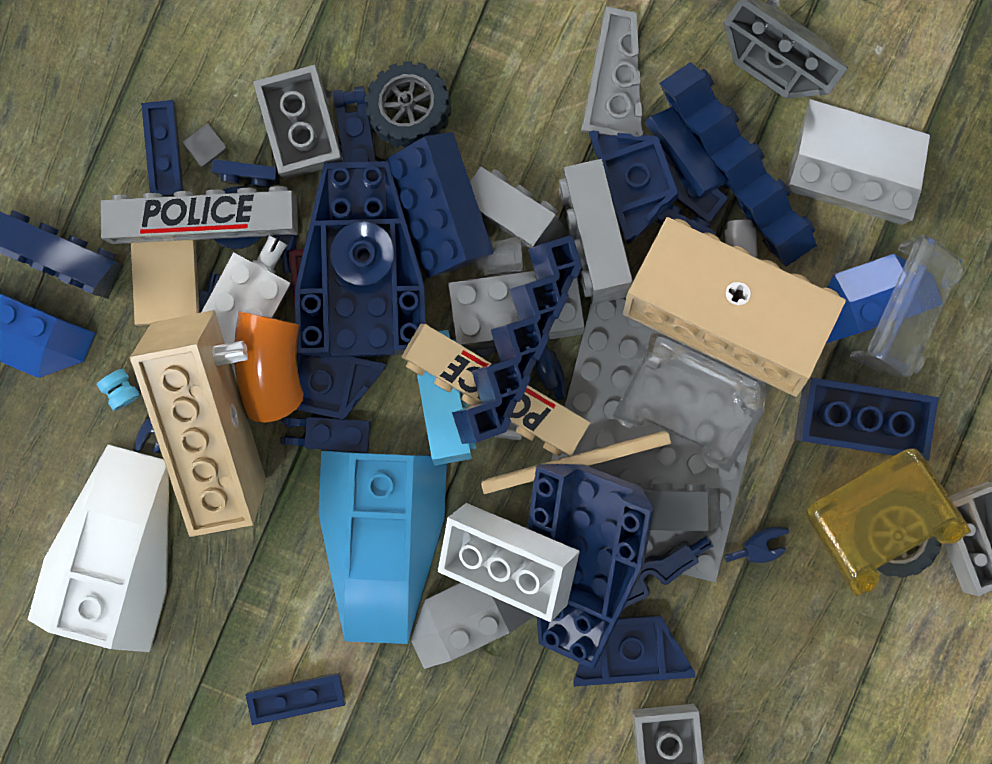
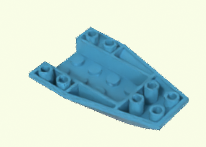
[318,451,447,644]

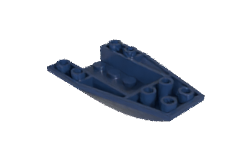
[295,161,426,358]
[528,464,654,669]

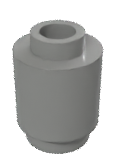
[724,220,758,258]

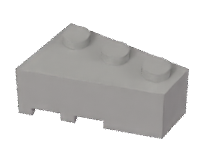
[470,167,569,248]
[929,482,992,596]

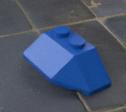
[826,254,941,343]
[0,292,97,378]

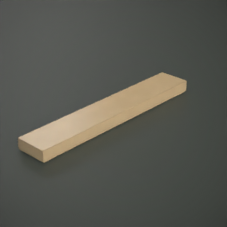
[481,431,671,494]

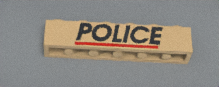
[401,324,590,457]

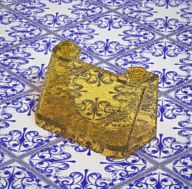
[806,449,971,597]

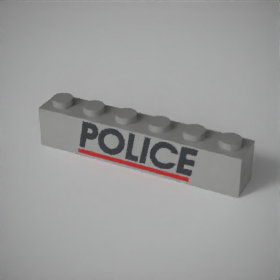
[101,186,298,244]

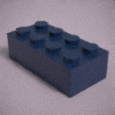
[387,132,494,278]
[794,377,939,461]

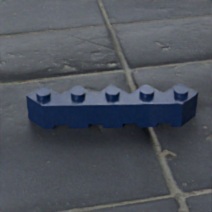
[659,62,817,267]
[452,235,582,444]

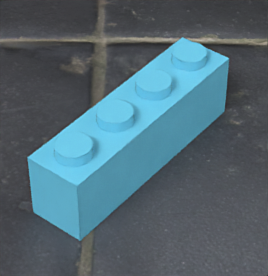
[417,330,477,466]

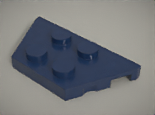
[589,130,679,244]
[297,354,386,420]
[573,615,696,687]

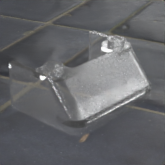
[849,235,964,378]

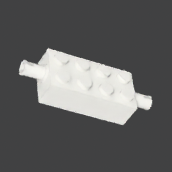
[201,235,292,382]

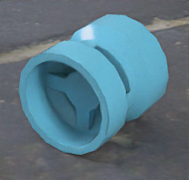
[96,368,141,412]

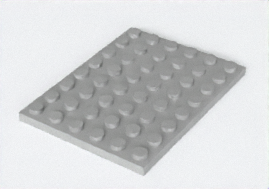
[551,299,766,582]

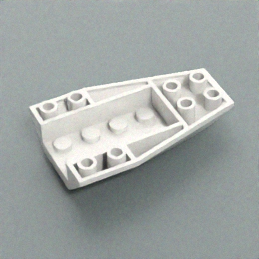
[28,445,169,652]

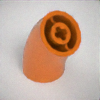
[234,311,304,423]

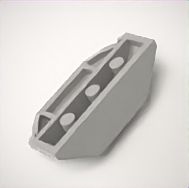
[411,582,535,669]

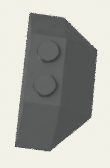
[723,0,848,99]

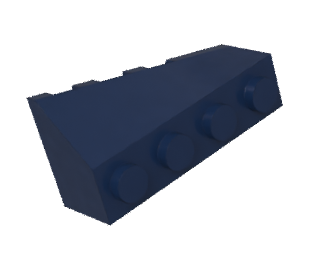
[0,210,123,299]

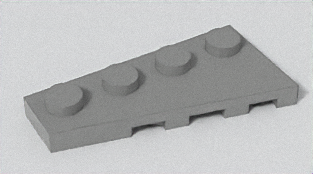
[581,6,643,137]

